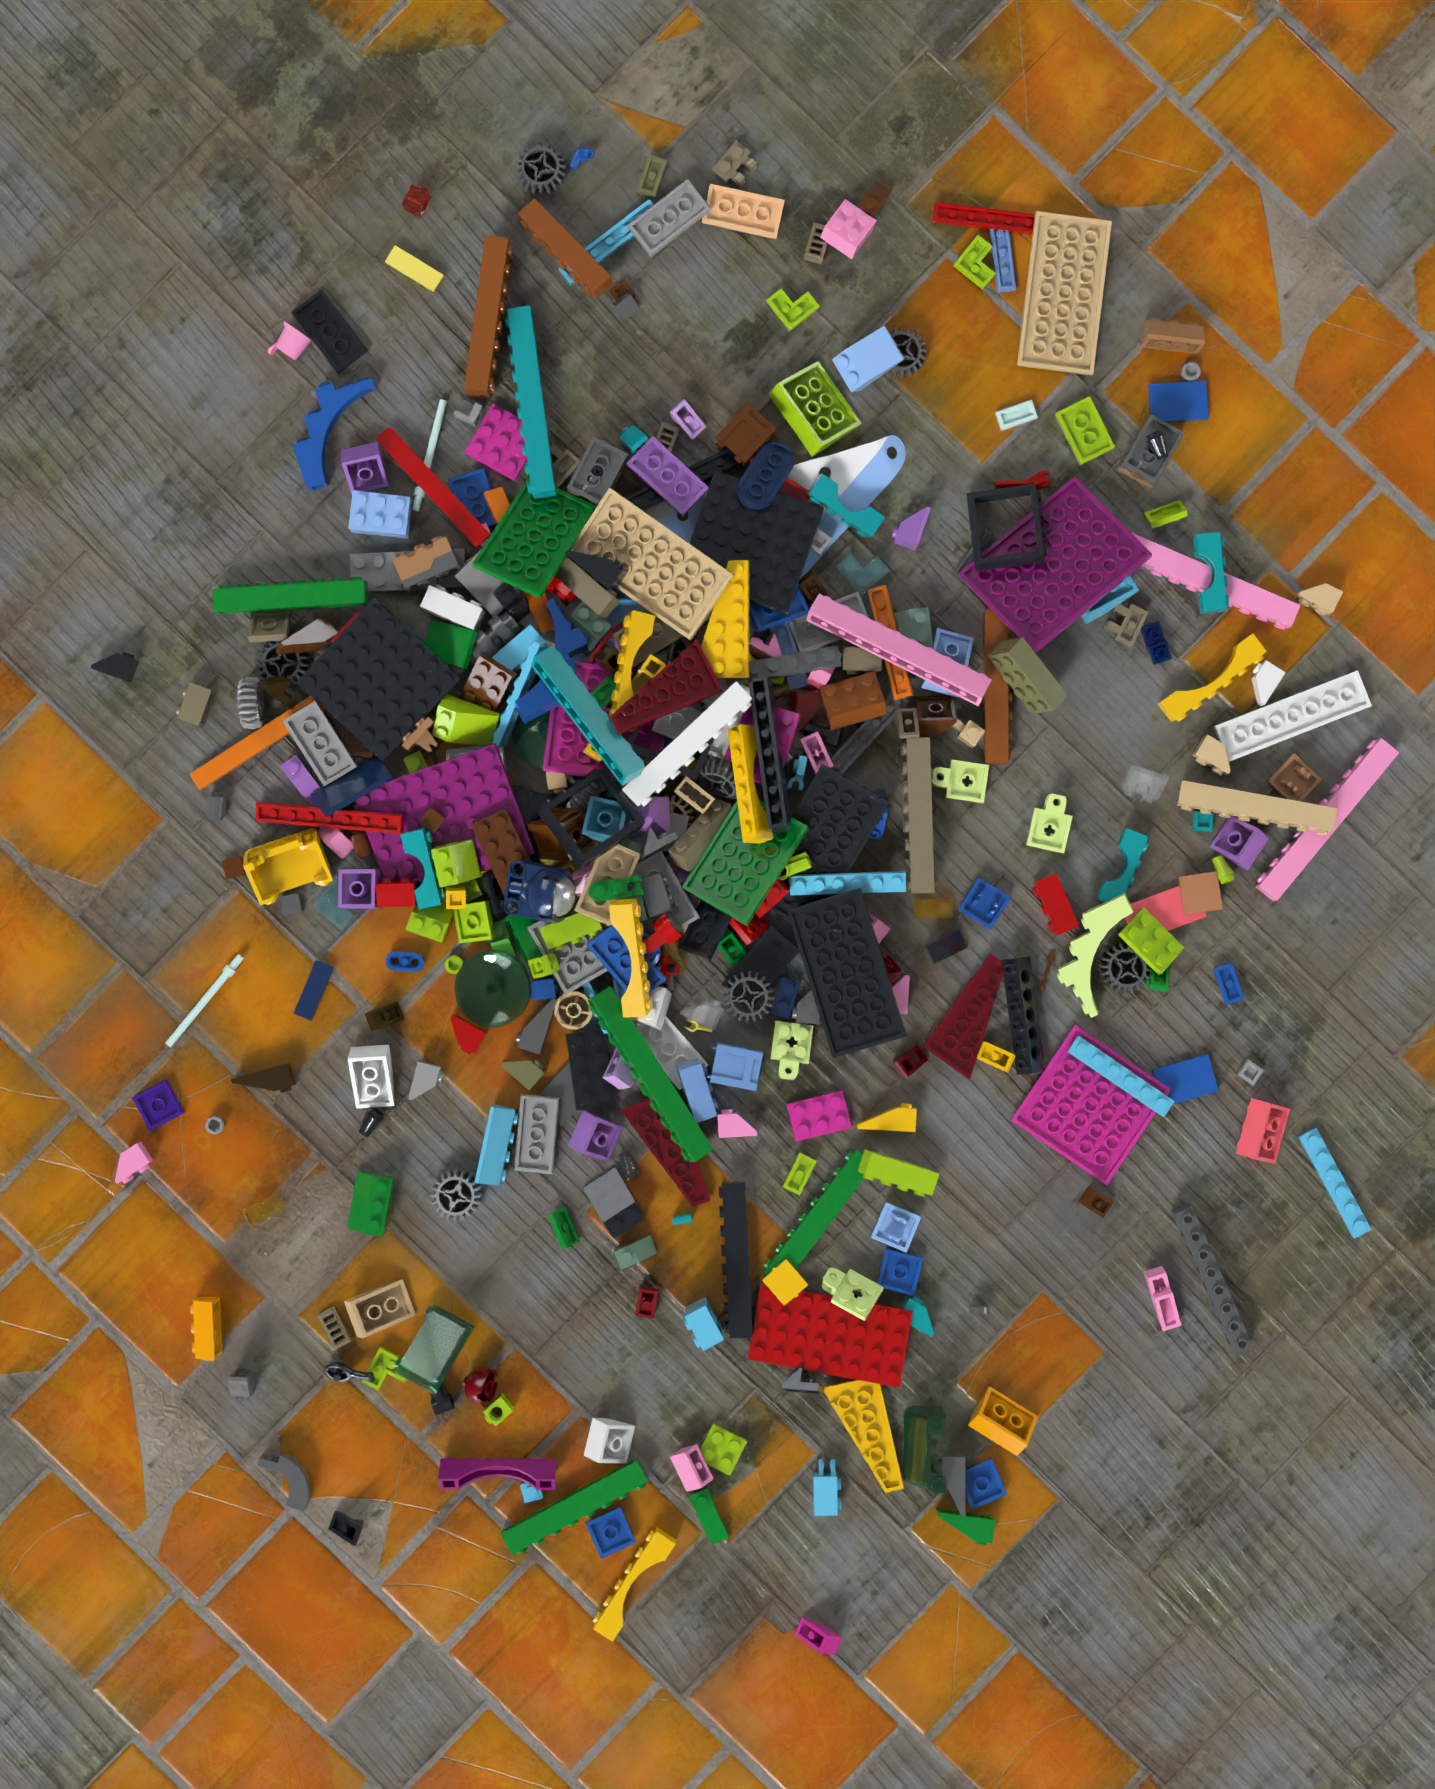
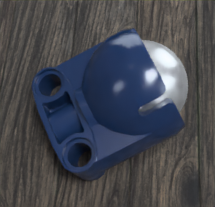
[504,859,576,924]

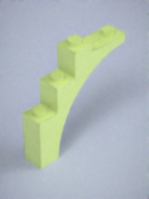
[1057,893,1133,1018]

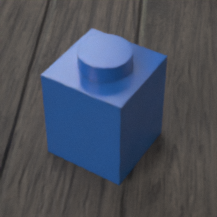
[529,979,559,1001]

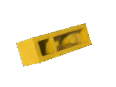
[857,1103,917,1132]

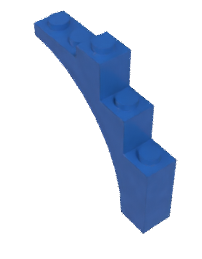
[292,377,377,491]
[515,598,589,723]

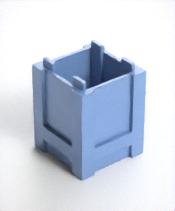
[707,1042,763,1091]

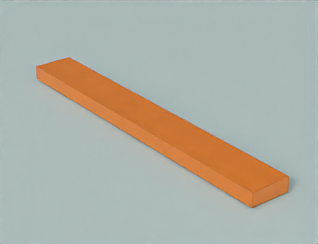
[484,486,554,635]
[189,696,326,790]

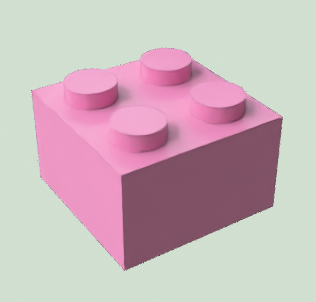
[820,199,877,259]

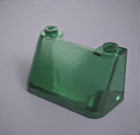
[393,1304,475,1396]
[903,1406,947,1493]

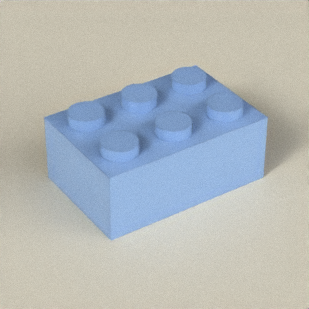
[348,490,413,539]

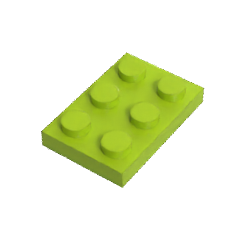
[1055,396,1115,466]
[1118,907,1184,975]

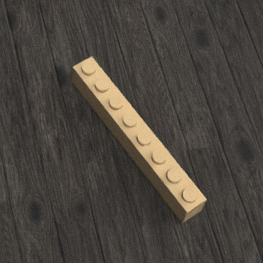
[1177,780,1338,836]

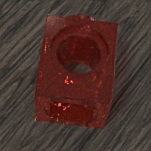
[401,184,431,218]

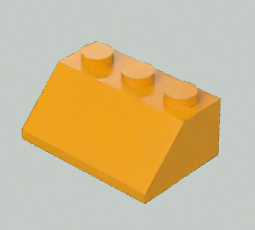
[190,1296,222,1361]
[968,1386,1038,1456]

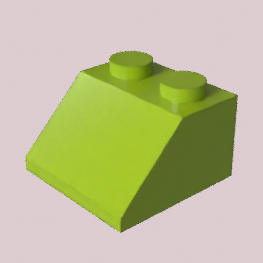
[431,839,482,887]
[405,902,454,943]

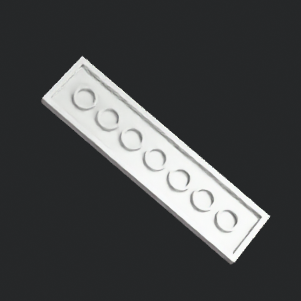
[1214,670,1372,762]

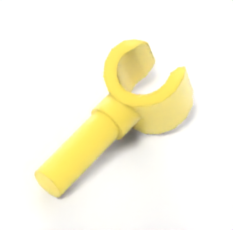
[684,1018,712,1032]

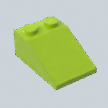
[432,694,500,746]

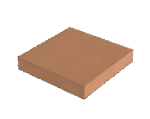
[1178,871,1223,915]

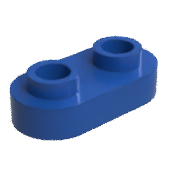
[386,952,425,972]

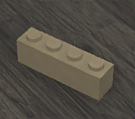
[555,556,620,619]
[668,798,732,872]

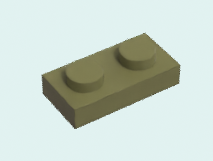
[637,154,667,198]

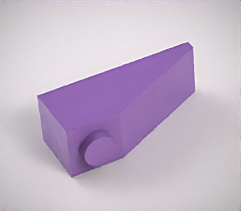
[280,755,322,807]

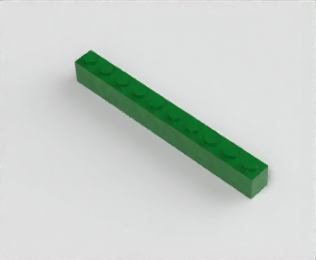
[587,986,713,1162]

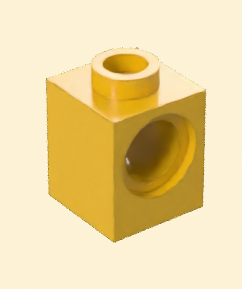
[446,883,466,909]

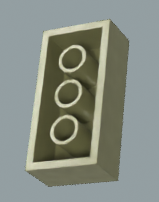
[987,637,1068,714]

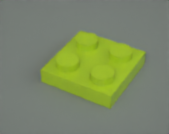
[453,900,496,944]
[700,1423,747,1476]

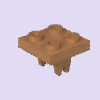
[402,717,438,752]
[1266,753,1322,802]

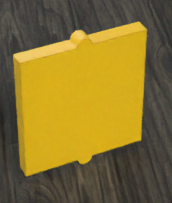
[762,1259,808,1305]

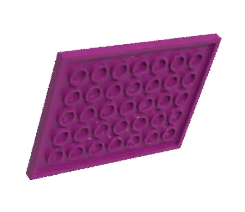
[958,477,1152,653]
[354,743,536,887]

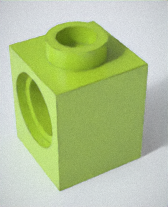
[483,1393,515,1426]

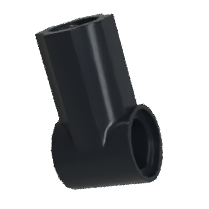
[803,719,844,747]
[425,1374,455,1415]

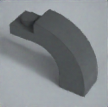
[257,1452,311,1511]

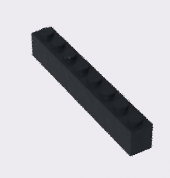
[748,676,793,834]
[718,1181,753,1339]

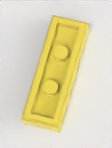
[385,245,444,293]

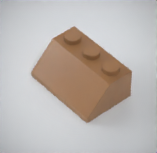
[1140,318,1205,354]

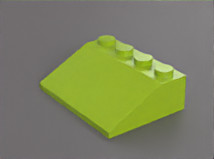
[768,361,862,456]

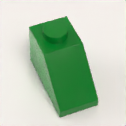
[718,927,747,966]

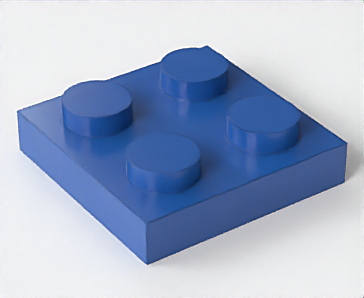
[877,1248,923,1296]
[965,1457,1007,1509]
[585,1506,636,1559]

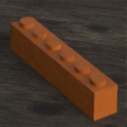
[518,198,613,299]

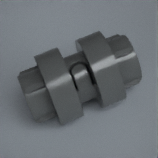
[472,613,522,660]

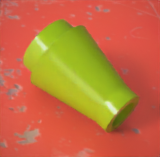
[1212,855,1235,885]

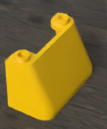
[243,828,333,905]

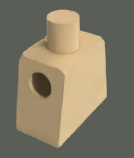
[674,776,715,814]

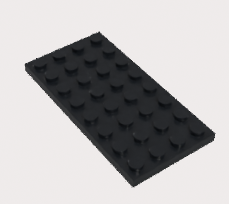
[770,763,890,921]
[787,887,907,1058]

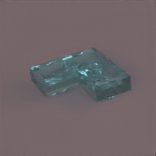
[836,554,890,596]
[312,877,355,931]

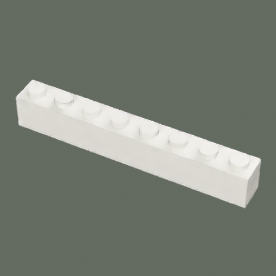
[622,682,752,807]

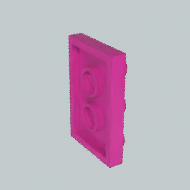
[787,1090,852,1142]

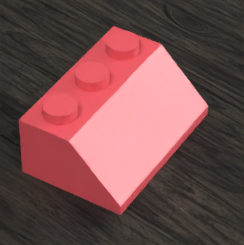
[1236,1098,1290,1164]

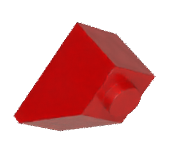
[450,1014,488,1054]

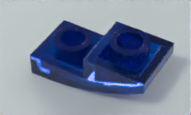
[1140,621,1172,665]

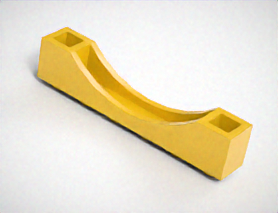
[608,610,655,731]
[1158,633,1267,722]
[583,654,666,763]
[728,724,773,844]
[609,899,653,1017]
[593,1527,676,1642]

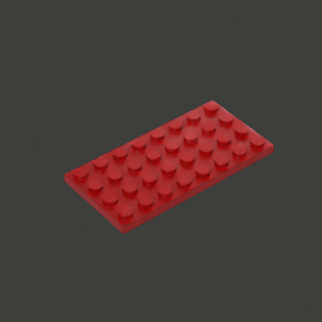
[748,1282,913,1388]

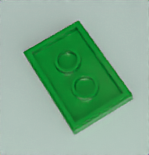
[424,619,478,669]

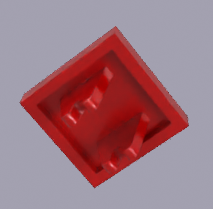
[728,913,770,945]

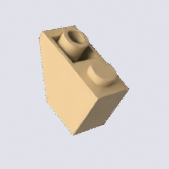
[1294,583,1343,615]
[1192,735,1231,776]

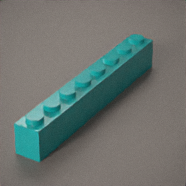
[531,646,645,786]

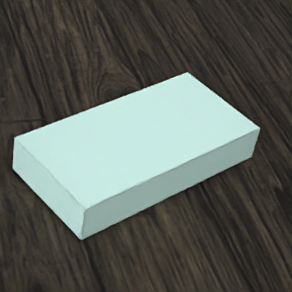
[995,400,1038,431]

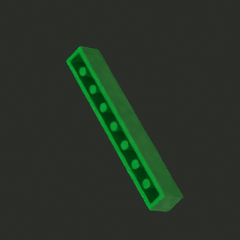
[213,577,369,614]
[763,1148,864,1276]
[501,1457,648,1555]

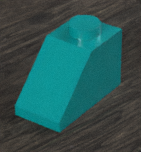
[619,425,648,456]
[902,1296,934,1337]

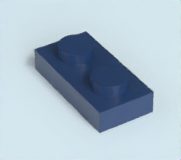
[771,977,800,1019]

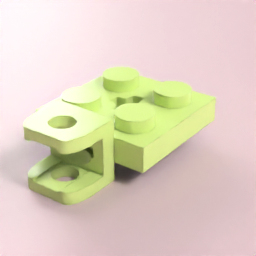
[931,759,989,803]
[1026,794,1073,853]
[770,1021,813,1080]
[822,1267,884,1321]

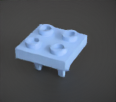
[871,1201,921,1253]

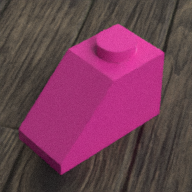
[795,1617,842,1655]

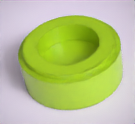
[445,955,465,974]

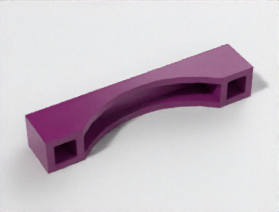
[438,1457,557,1490]

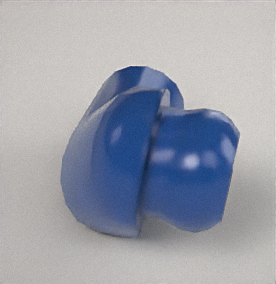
[568,147,594,171]

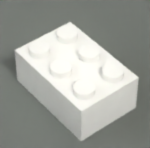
[420,584,486,631]

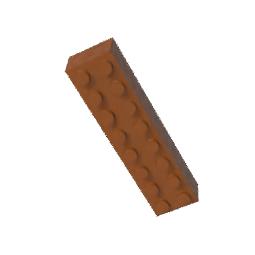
[464,235,514,399]

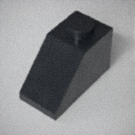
[91,652,139,683]
[925,930,967,963]

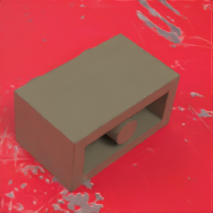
[842,646,882,676]
[176,683,215,728]

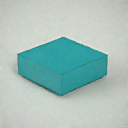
[1192,811,1214,832]
[672,1213,693,1226]

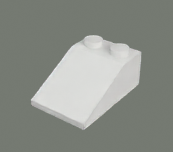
[348,1045,395,1108]

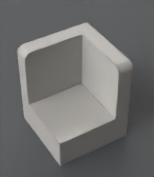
[454,400,484,427]

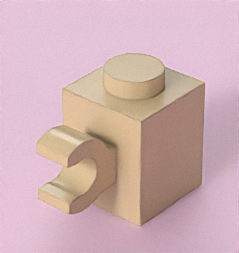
[952,719,985,748]
[546,771,576,793]

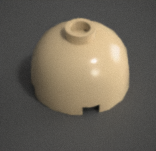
[554,991,593,1030]

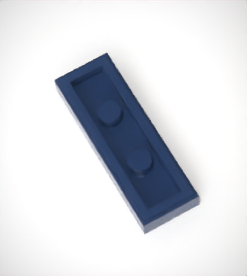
[293,960,334,1021]

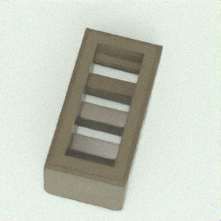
[804,222,828,265]
[656,422,680,453]
[317,1306,353,1350]

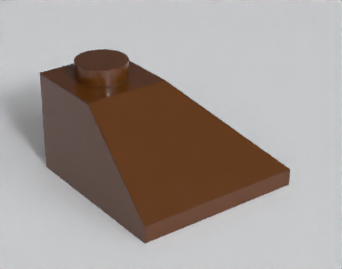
[915,695,957,738]

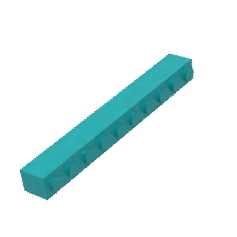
[505,306,557,499]

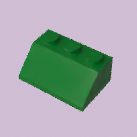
[347,1171,396,1237]

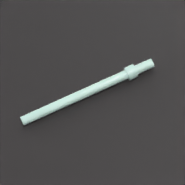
[412,399,447,512]
[165,954,244,1047]

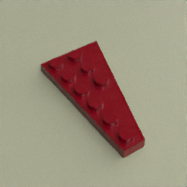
[609,639,722,735]
[923,953,1003,1080]
[620,1099,711,1207]

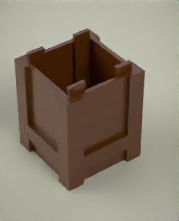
[716,403,776,470]
[528,807,597,861]

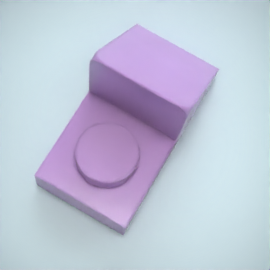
[670,399,706,440]

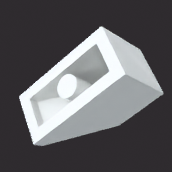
[1251,660,1285,707]

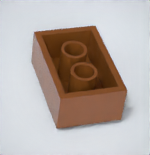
[819,671,887,730]

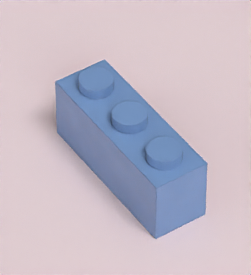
[676,1058,718,1123]

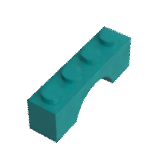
[806,474,885,538]
[1193,532,1229,614]
[400,827,446,909]
[1095,828,1149,903]

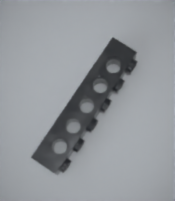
[1001,956,1045,1075]

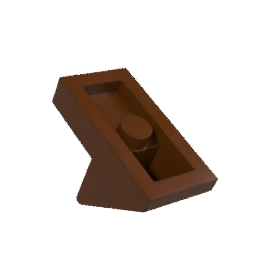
[1079,1186,1114,1218]

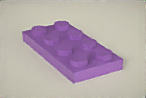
[626,436,709,517]

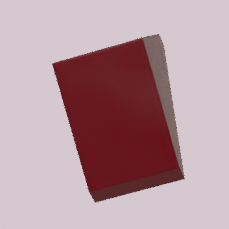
[893,1045,928,1079]

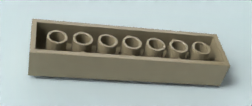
[900,738,934,894]

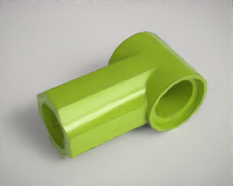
[777,851,812,880]

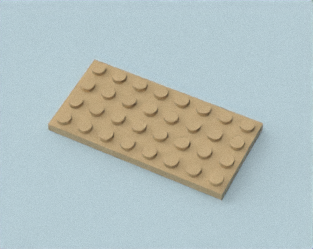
[1017,211,1112,375]
[571,488,735,640]

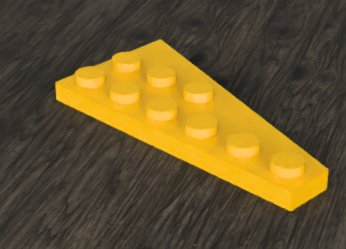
[701,560,749,679]
[824,1379,904,1493]

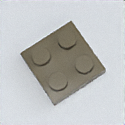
[248,610,291,642]

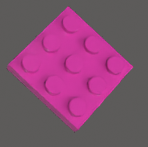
[464,403,527,482]

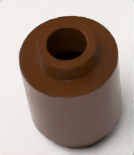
[350,830,374,859]

